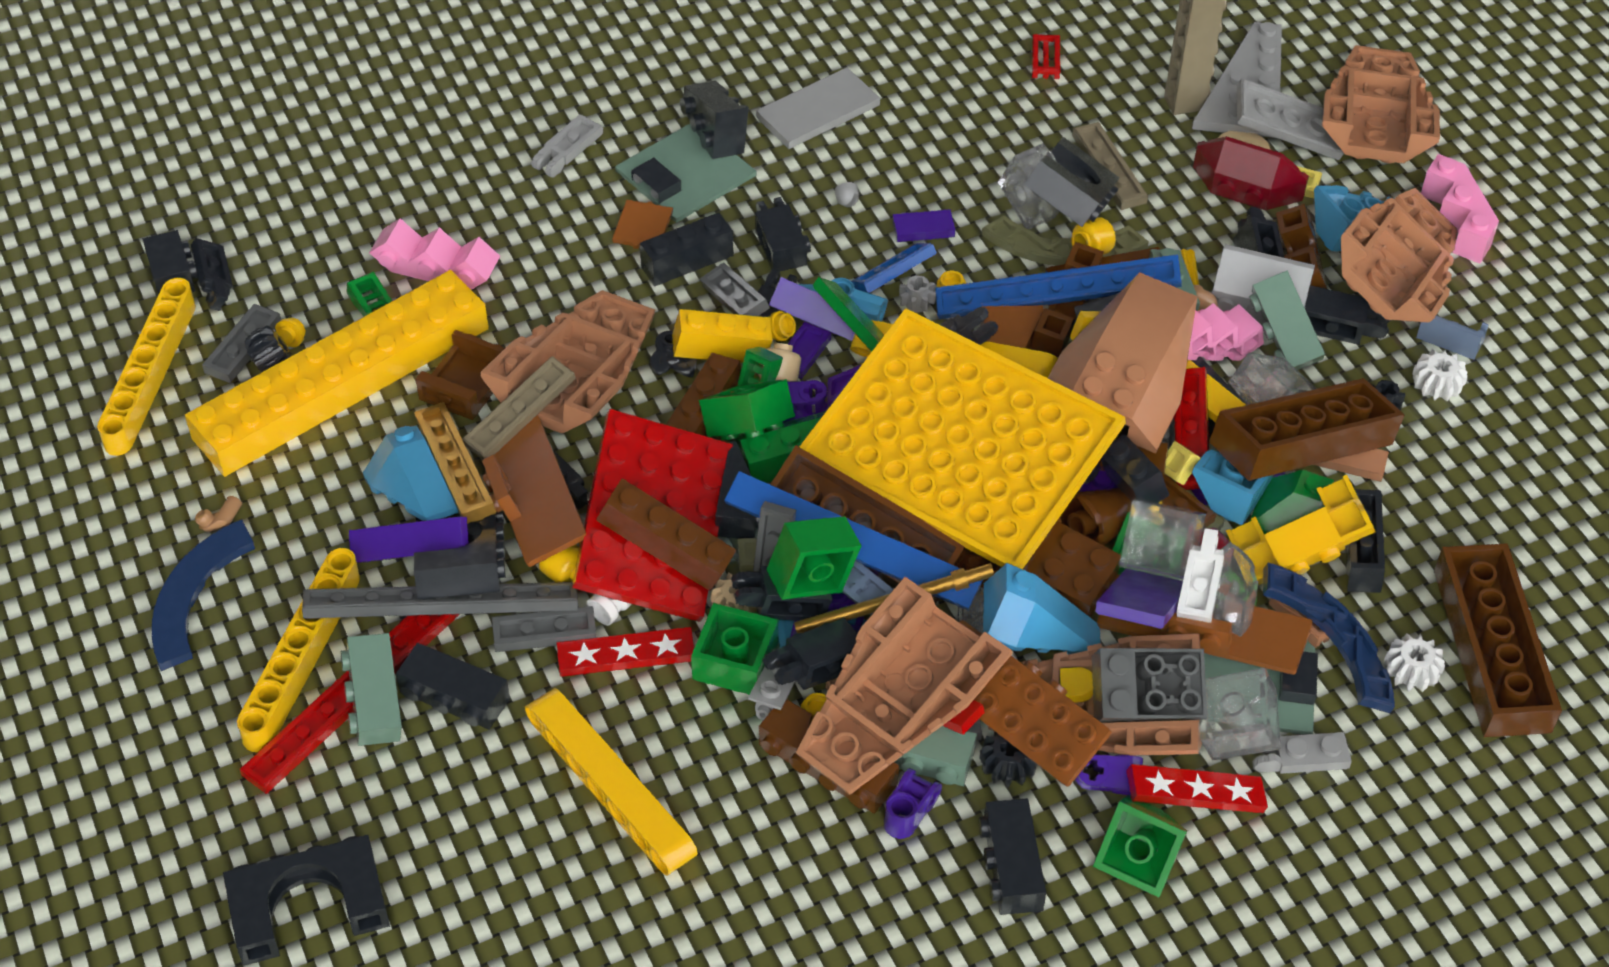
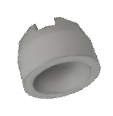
[835,182,859,208]

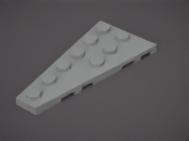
[1192,22,1282,138]

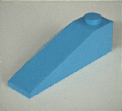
[1314,185,1394,252]
[363,425,459,521]
[1192,449,1275,525]
[983,563,1100,654]

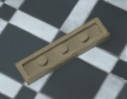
[1072,122,1148,210]
[462,356,576,460]

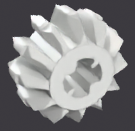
[1412,349,1467,401]
[1384,633,1445,692]

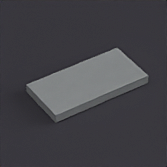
[756,67,880,149]
[1237,78,1344,160]

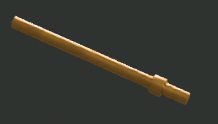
[794,563,994,633]

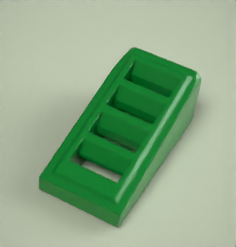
[346,272,392,317]
[737,347,783,385]

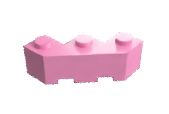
[1421,154,1499,264]
[369,218,500,290]
[1188,303,1264,361]

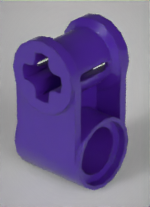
[783,380,828,423]
[1075,754,1143,795]
[884,768,942,839]

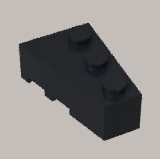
[680,80,749,159]

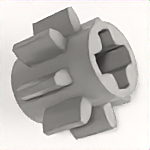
[899,276,936,313]

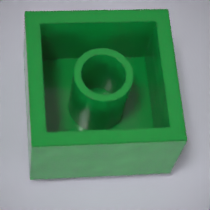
[699,379,795,441]
[766,516,862,600]
[691,603,778,695]

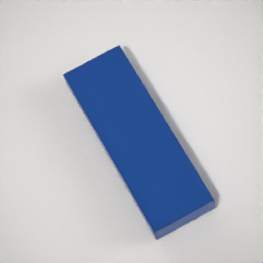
[851,243,937,293]

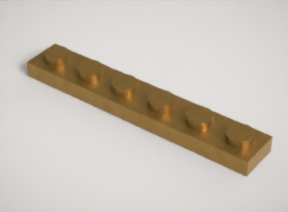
[414,402,496,524]

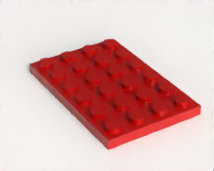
[572,409,733,622]

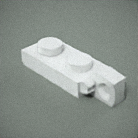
[1177,528,1224,623]

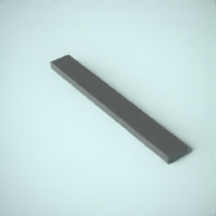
[302,582,578,618]

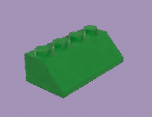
[735,410,827,483]

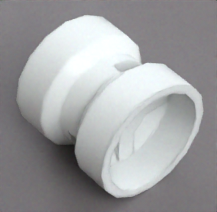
[586,594,632,626]

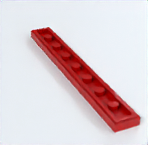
[240,614,460,794]

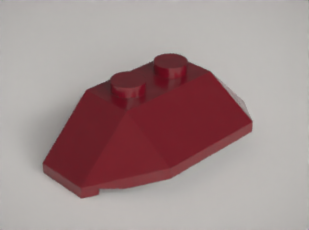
[1193,136,1309,210]

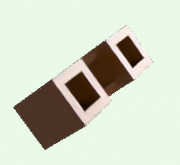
[1276,204,1327,297]

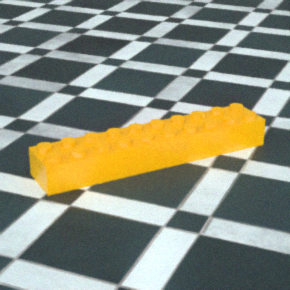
[185,270,489,477]

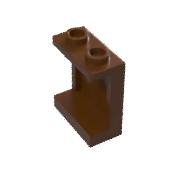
[415,330,505,420]

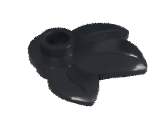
[650,331,697,378]

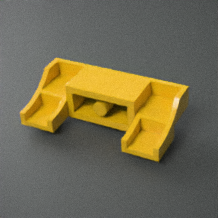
[1225,475,1375,588]

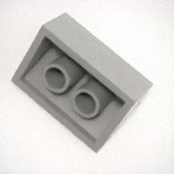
[1212,244,1315,323]

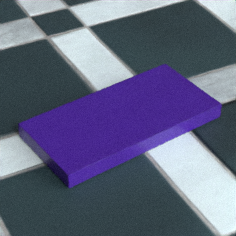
[1095,563,1184,629]

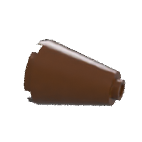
[1060,488,1144,546]

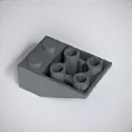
[1092,648,1207,723]

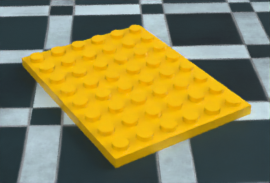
[799,308,1126,569]

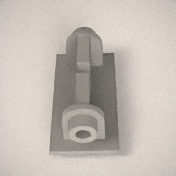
[748,667,796,720]

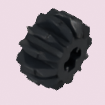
[245,325,292,372]
[979,732,1037,788]

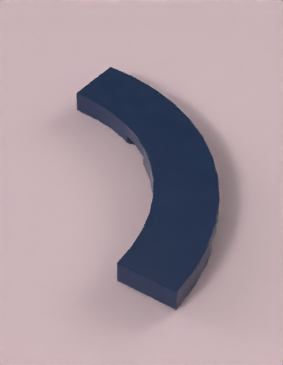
[152,519,255,671]
[1263,562,1395,713]

